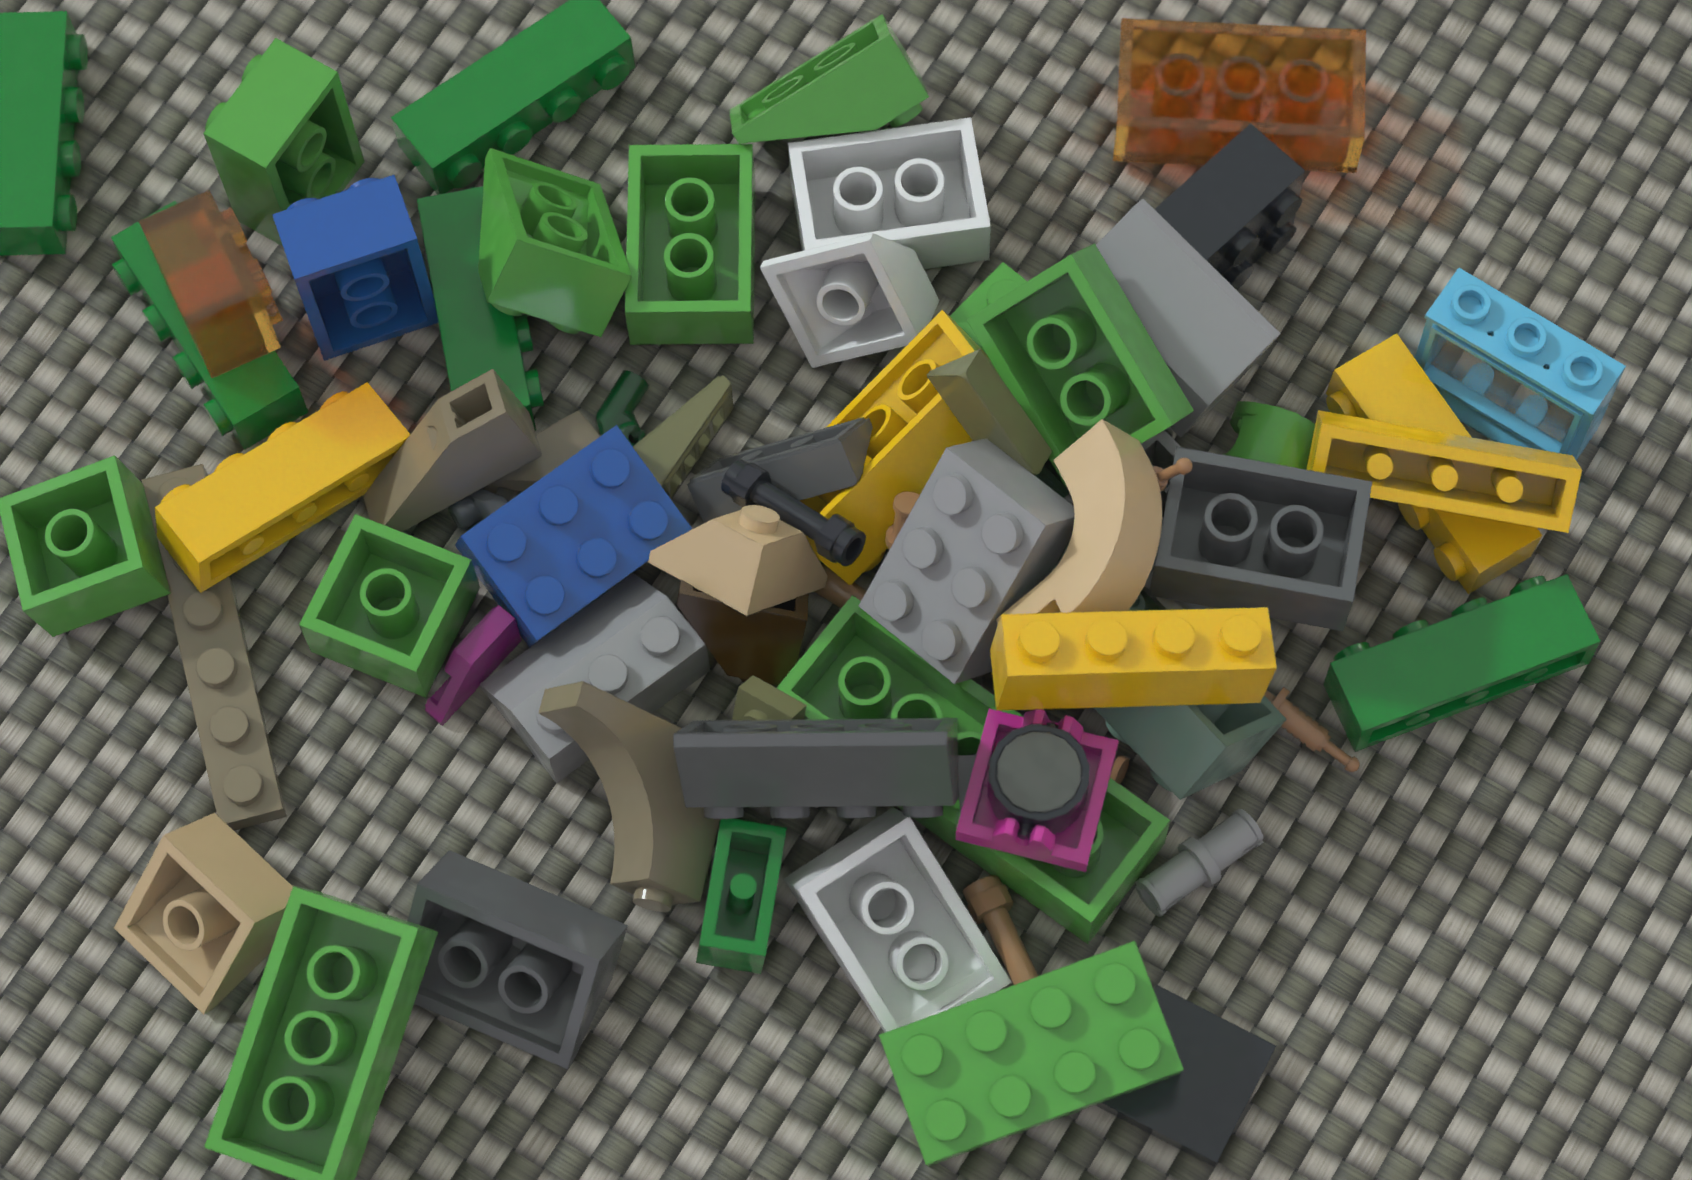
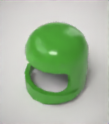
[1223,401,1315,469]

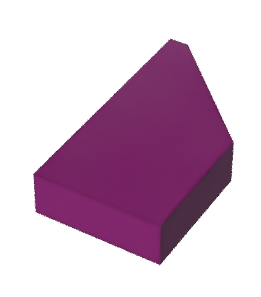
[425,605,522,726]

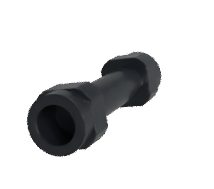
[721,459,866,566]

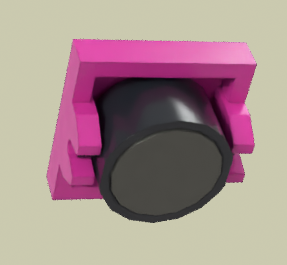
[955,708,1119,872]

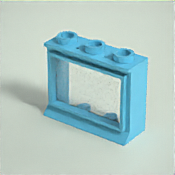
[1415,268,1626,461]

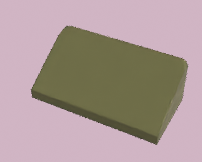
[927,349,1052,476]

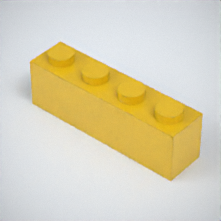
[1326,333,1543,594]
[155,382,410,593]
[1306,410,1582,533]
[990,607,1277,711]

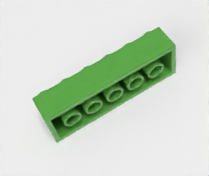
[777,595,1170,944]

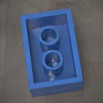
[272,175,439,361]
[455,425,692,648]

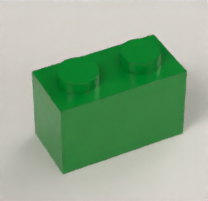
[696,818,787,974]

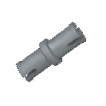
[1135,809,1264,917]

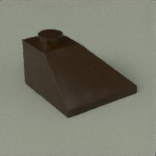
[677,580,809,687]

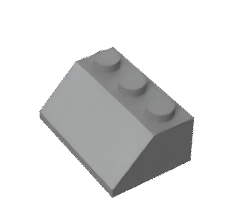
[1096,198,1281,438]
[480,573,710,783]

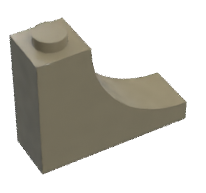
[538,681,720,912]

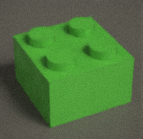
[0,455,171,637]
[299,514,480,698]

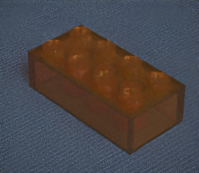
[1113,18,1366,173]

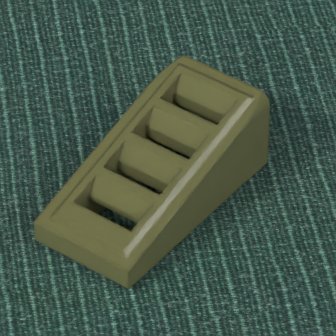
[633,375,734,499]

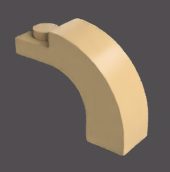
[996,419,1162,623]

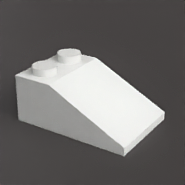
[784,807,1011,1032]

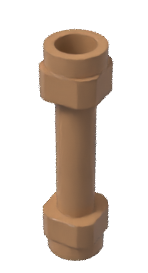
[963,875,1038,985]

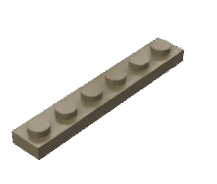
[141,464,287,831]

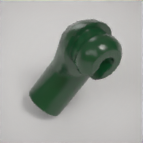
[595,370,649,447]

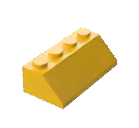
[800,309,999,585]

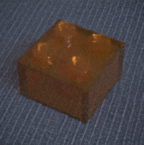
[139,190,283,378]

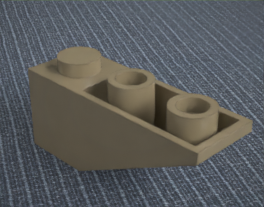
[363,369,542,532]

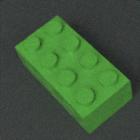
[204,886,438,1180]
[879,941,1184,1167]

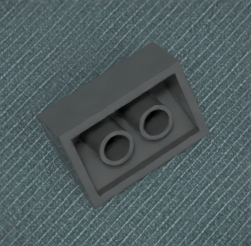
[408,850,628,1070]

